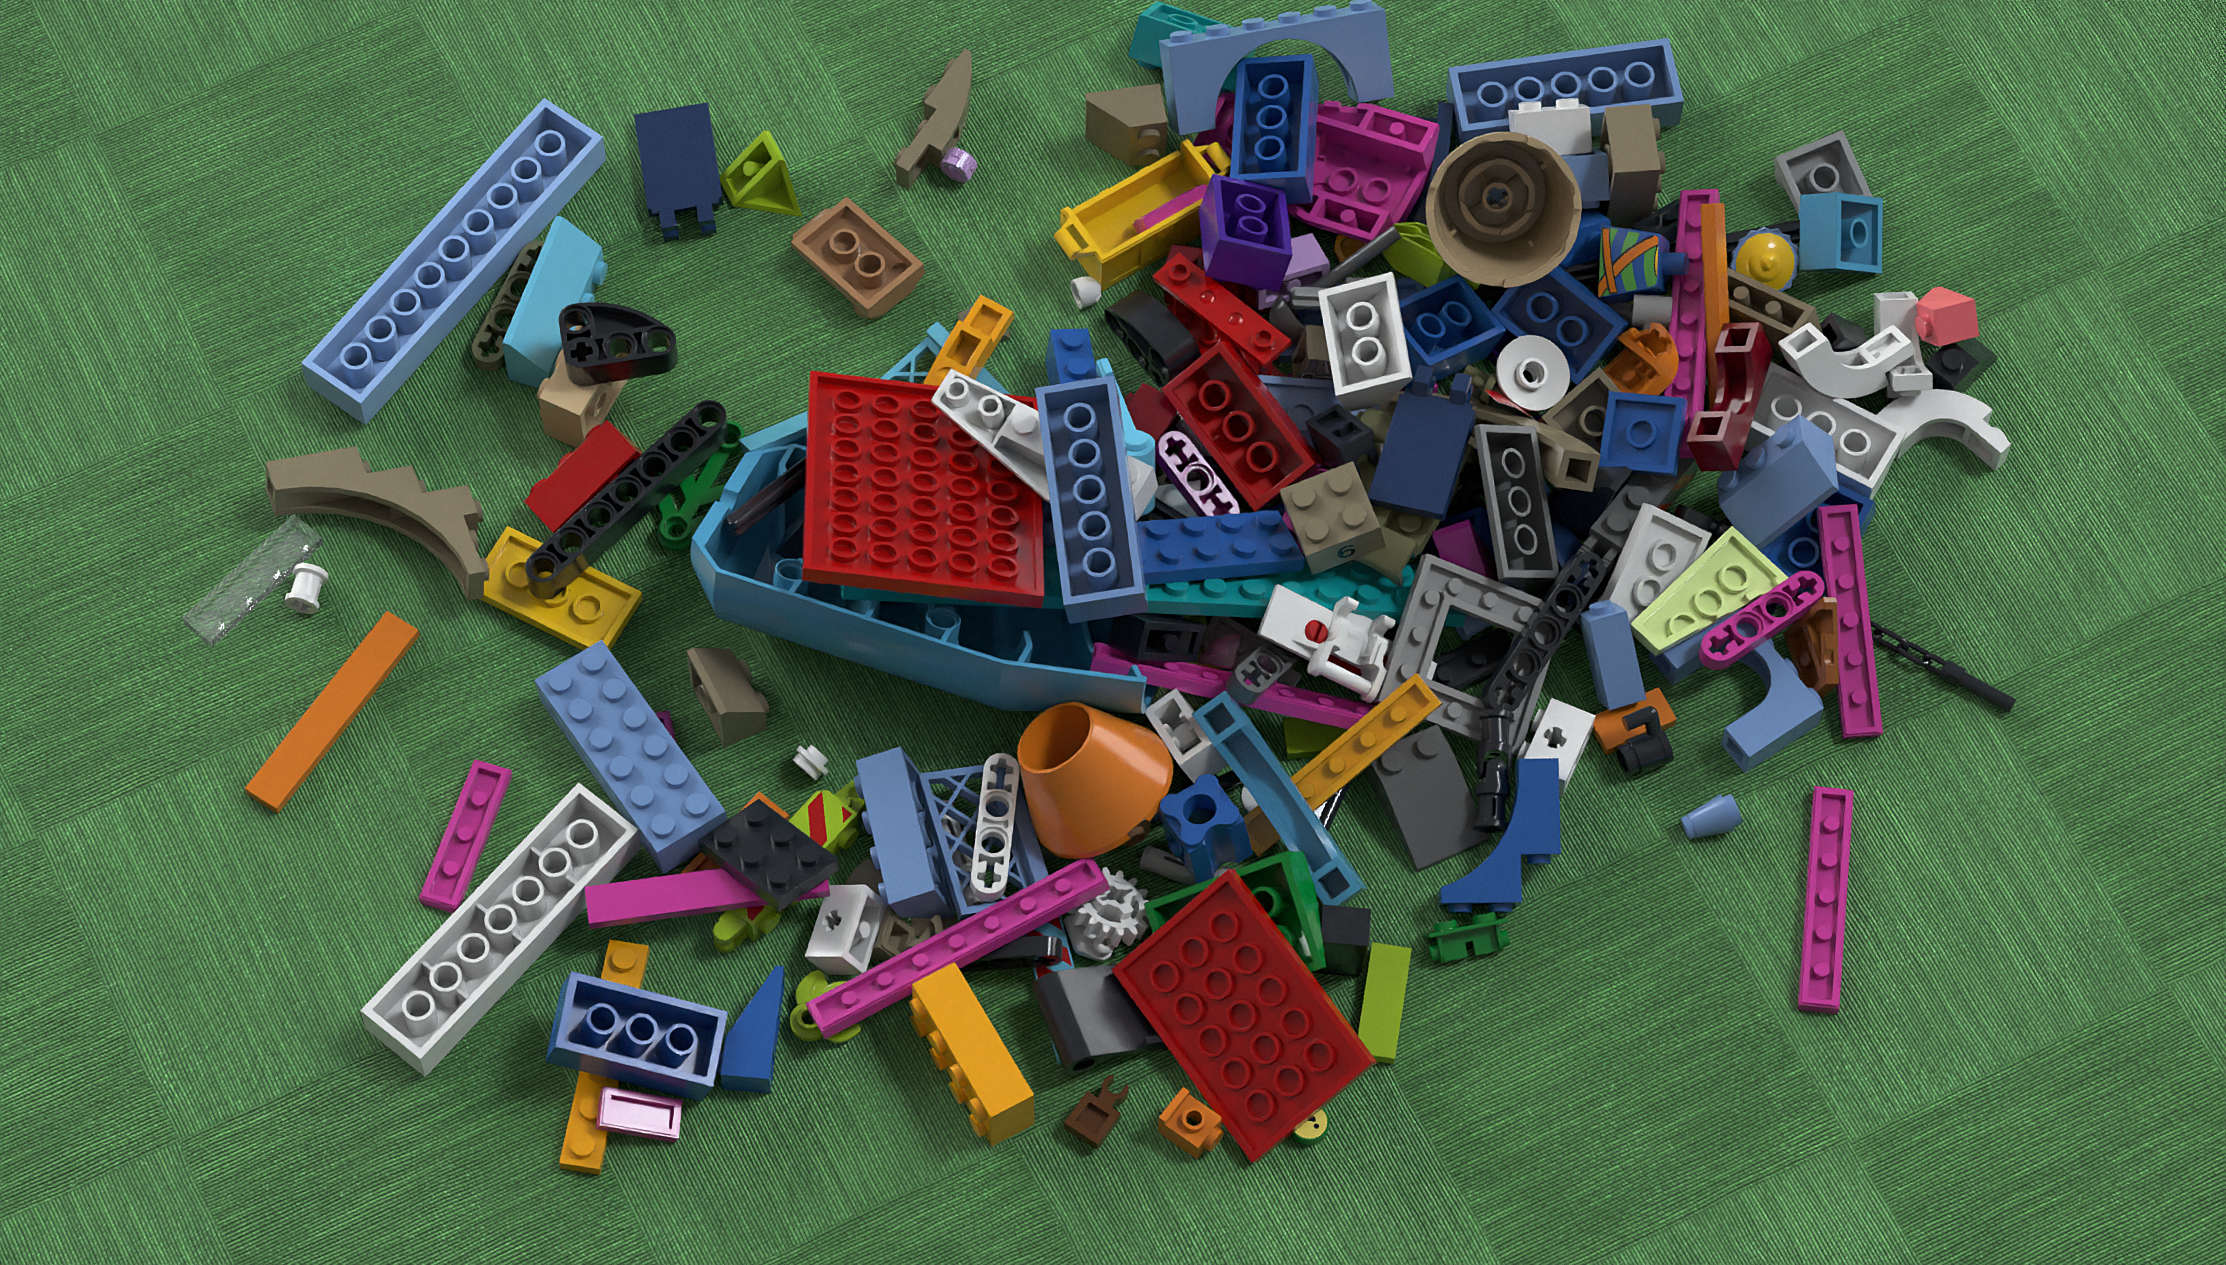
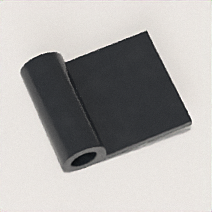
[1031,963,1169,1075]

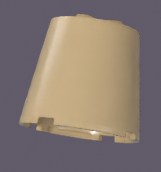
[1426,132,1582,288]

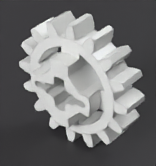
[1068,867,1150,947]

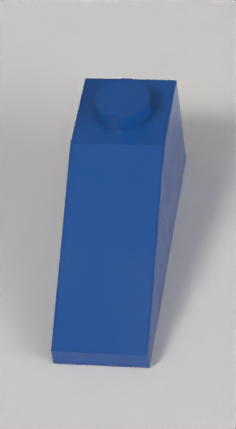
[716,966,785,1094]

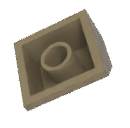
[1085,84,1167,166]
[686,648,770,748]

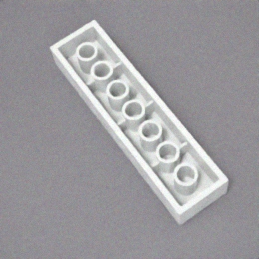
[360,783,641,1077]

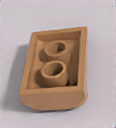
[791,197,925,319]

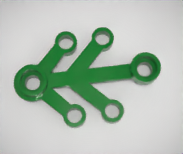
[653,421,745,551]

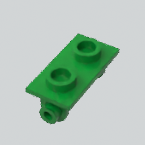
[1423,912,1510,964]

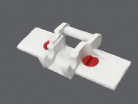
[1257,584,1437,703]

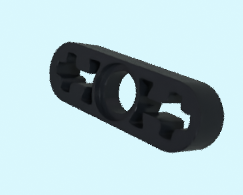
[959,936,1062,972]

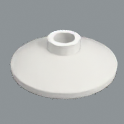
[1496,335,1570,411]

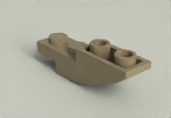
[894,49,972,190]

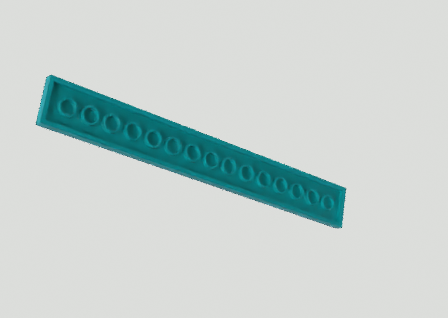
[840,546,1466,627]

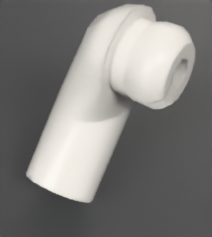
[1063,914,1114,961]

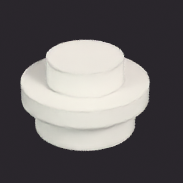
[792,745,829,781]

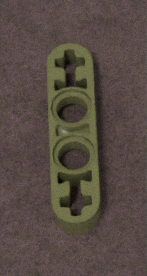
[471,240,544,372]

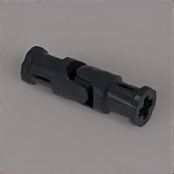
[1473,709,1514,833]

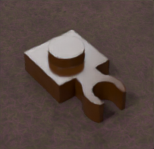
[1064,1075,1129,1150]

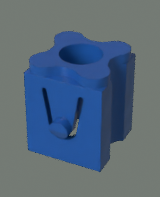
[1158,774,1253,884]

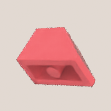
[1915,286,1979,347]

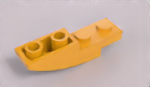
[923,294,1015,386]

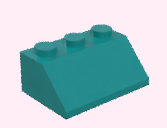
[1128,1,1257,93]

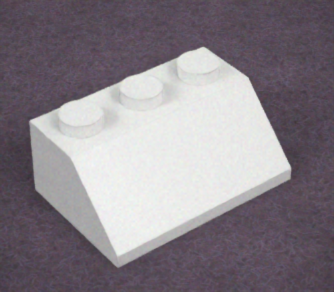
[1318,272,1413,412]

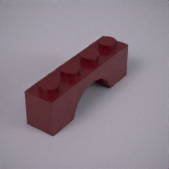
[1686,322,1774,472]

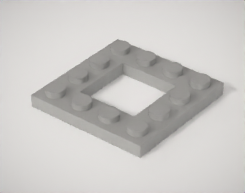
[1374,554,1566,758]

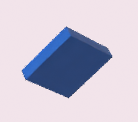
[1598,391,1688,477]

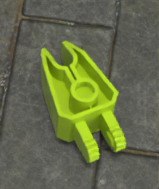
[1381,222,1481,291]

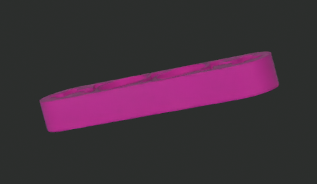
[1698,571,1825,670]

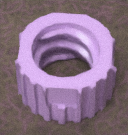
[940,147,978,183]

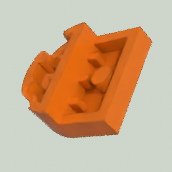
[1602,322,1679,396]

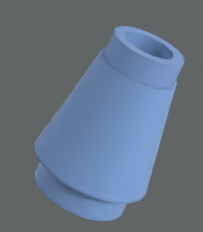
[1680,794,1743,840]

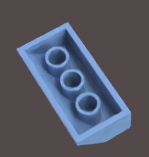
[854,746,955,919]

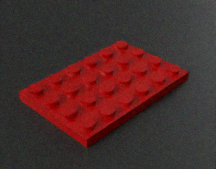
[1111,869,1377,1163]

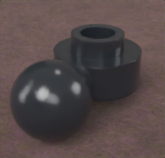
[1673,504,1733,542]

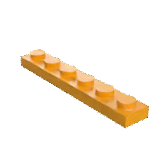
[1243,673,1443,857]
[559,939,650,1175]

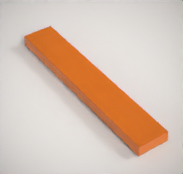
[1700,203,1730,411]
[245,611,420,814]

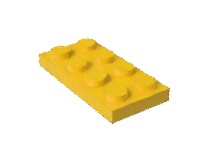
[480,526,643,651]

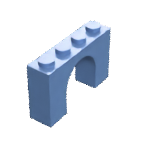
[1649,607,1824,773]

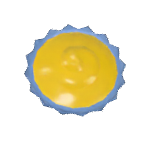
[1729,227,1800,292]

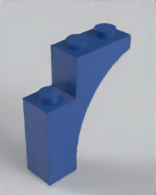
[1438,758,1561,914]

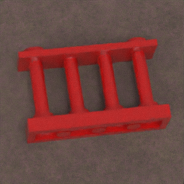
[1152,252,1291,377]

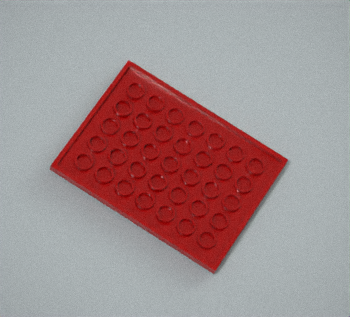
[802,370,1044,608]

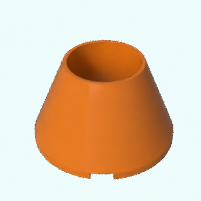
[1017,702,1173,859]

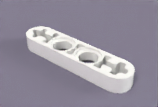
[970,753,1020,902]

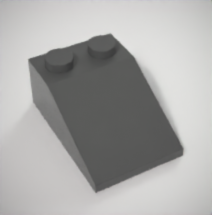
[1364,724,1488,873]

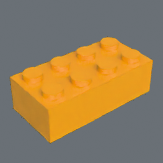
[909,962,1034,1147]

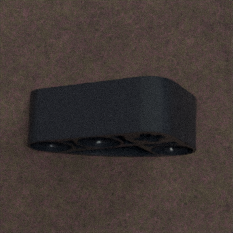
[1104,290,1200,392]
[558,302,678,386]

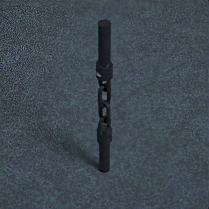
[1795,593,2017,713]

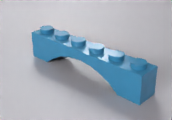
[1192,691,1368,906]

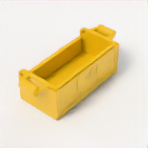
[1053,139,1231,292]

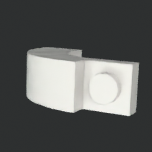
[1873,291,1933,398]
[1778,322,1916,398]
[1877,389,2011,471]

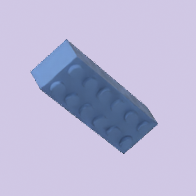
[1446,38,1684,147]
[1035,375,1149,624]
[534,640,728,874]

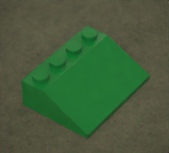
[1144,851,1326,972]

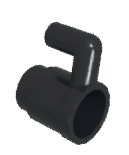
[1615,706,1674,776]

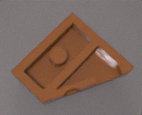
[1783,597,1839,699]

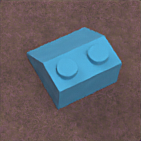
[1798,192,1883,274]

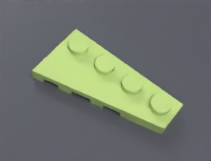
[1630,526,1789,656]

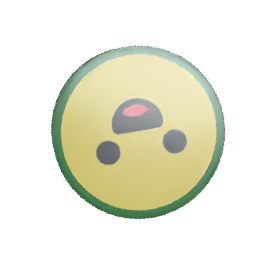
[1291,1108,1330,1146]

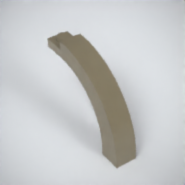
[1375,391,1601,492]

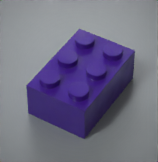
[1199,173,1293,292]

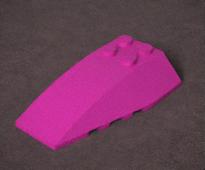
[1193,93,1440,243]

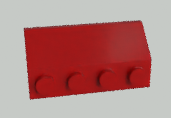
[1161,341,1325,512]

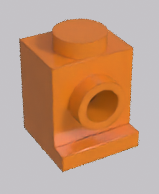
[1158,1087,1224,1159]

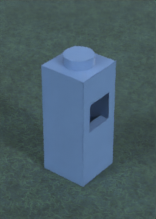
[1579,600,1646,710]

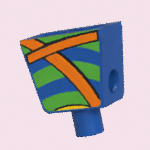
[1598,226,1689,305]

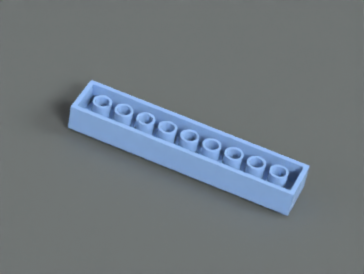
[301,98,606,425]

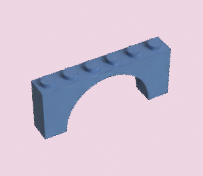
[1159,0,1395,135]

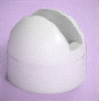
[1071,276,1101,309]

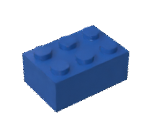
[1491,266,1631,385]
[1399,274,1506,391]

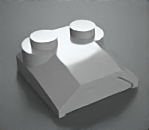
[1772,130,1873,215]

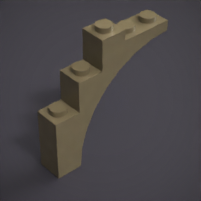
[265,446,489,601]

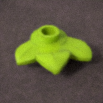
[789,970,861,1043]

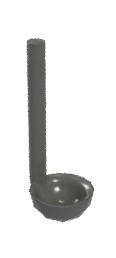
[1269,225,1402,345]

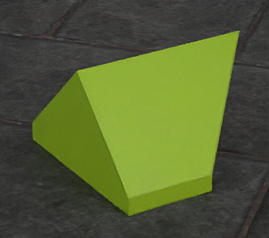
[720,130,802,217]

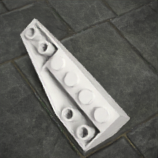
[931,369,1158,520]

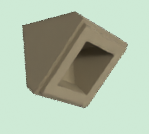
[871,911,915,961]

